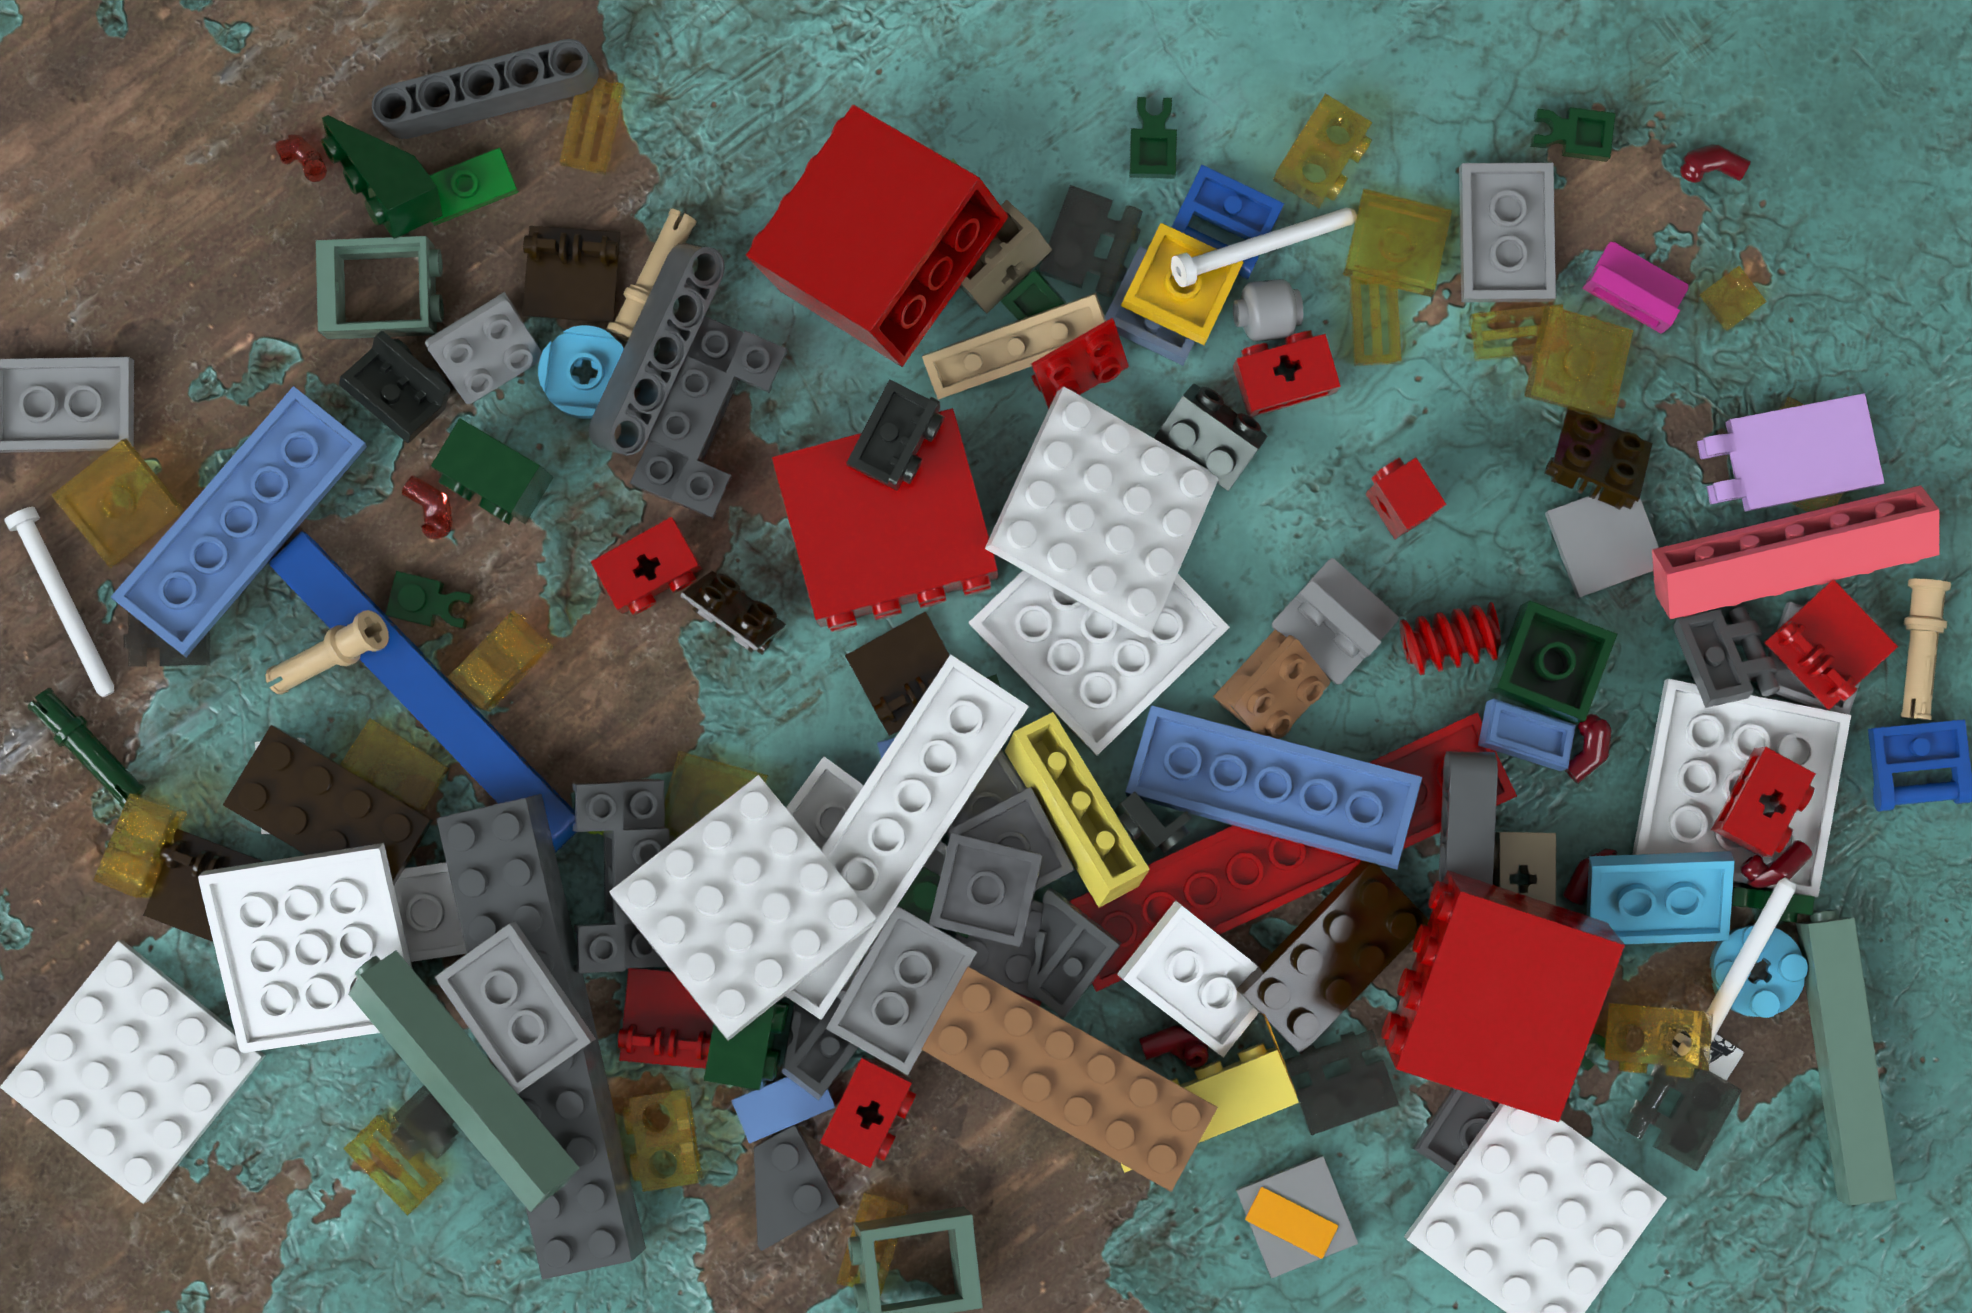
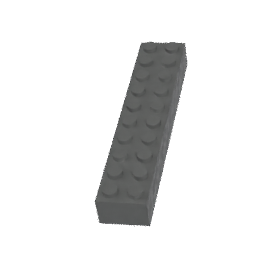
[436,794,646,1280]

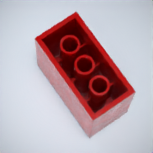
[746,105,1009,367]
[772,408,998,632]
[1381,870,1625,1122]

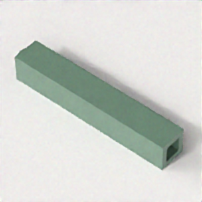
[1796,909,1897,1206]
[348,950,579,1212]

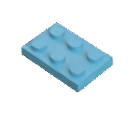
[1587,851,1735,944]

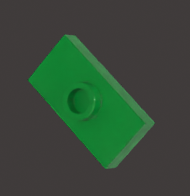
[429,147,519,226]

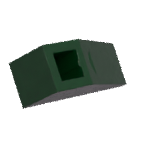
[321,115,443,239]

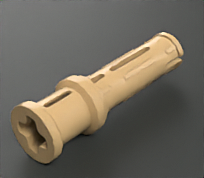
[606,209,697,342]
[1900,578,1951,720]
[265,610,389,695]

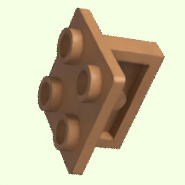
[1213,630,1331,739]

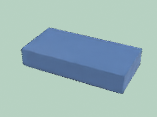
[1478,699,1576,771]
[731,1076,836,1144]

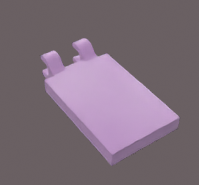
[1697,393,1884,512]

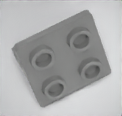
[425,292,542,404]
[1271,558,1399,685]

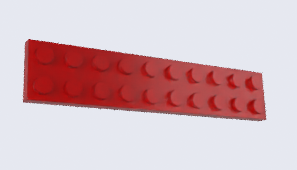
[1069,712,1517,992]

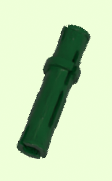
[28,688,146,808]

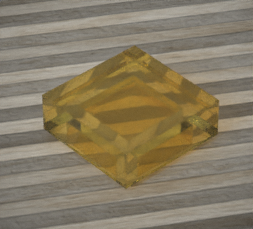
[1699,266,1767,331]

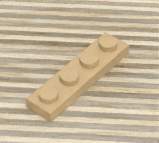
[922,293,1106,399]

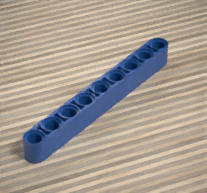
[268,530,577,853]

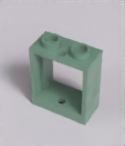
[316,236,444,340]
[848,1206,983,1313]

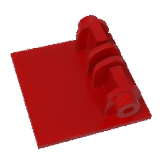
[1031,318,1129,410]
[1764,579,1898,710]
[618,968,714,1069]

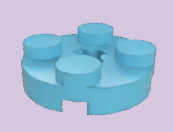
[538,325,624,419]
[1710,925,1808,1018]

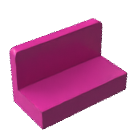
[1582,242,1689,334]

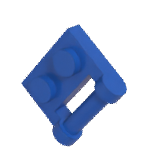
[1171,165,1284,280]
[1868,719,1972,812]

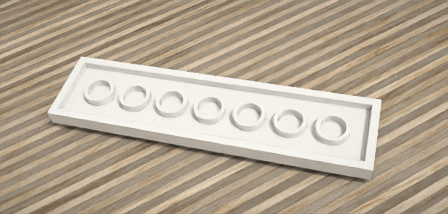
[785,654,1029,1020]

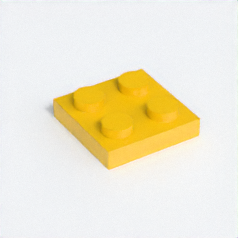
[1121,223,1243,345]

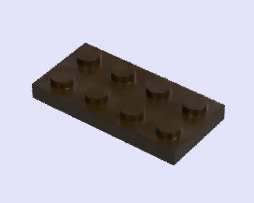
[223,725,433,885]
[1236,860,1429,1055]

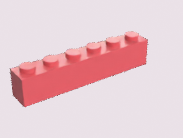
[1652,485,1939,620]

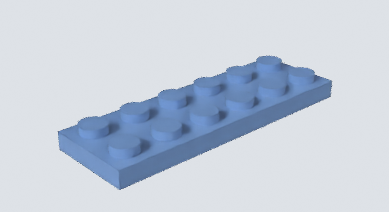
[111,386,367,657]
[1125,705,1422,870]

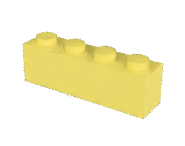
[1004,712,1150,908]
[1121,1043,1299,1173]

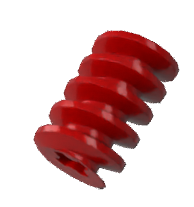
[1399,602,1501,676]

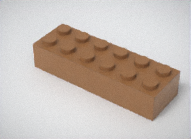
[921,967,1218,1192]

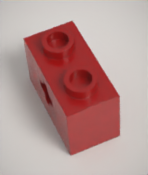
[1233,330,1341,417]
[1365,457,1447,539]
[591,517,703,616]
[1711,747,1816,857]
[820,1055,917,1168]

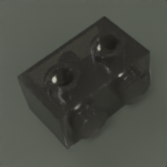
[389,1085,459,1163]

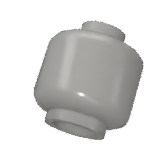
[1233,279,1303,342]

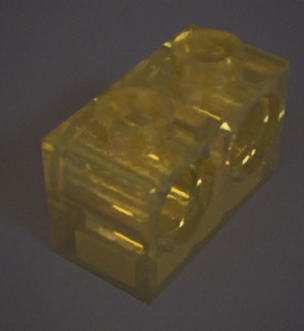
[1273,93,1372,209]
[448,610,554,712]
[93,793,187,898]
[1604,1003,1713,1079]
[623,1086,703,1192]

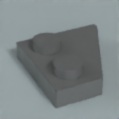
[1027,887,1122,1019]
[782,997,859,1100]
[754,1124,840,1251]

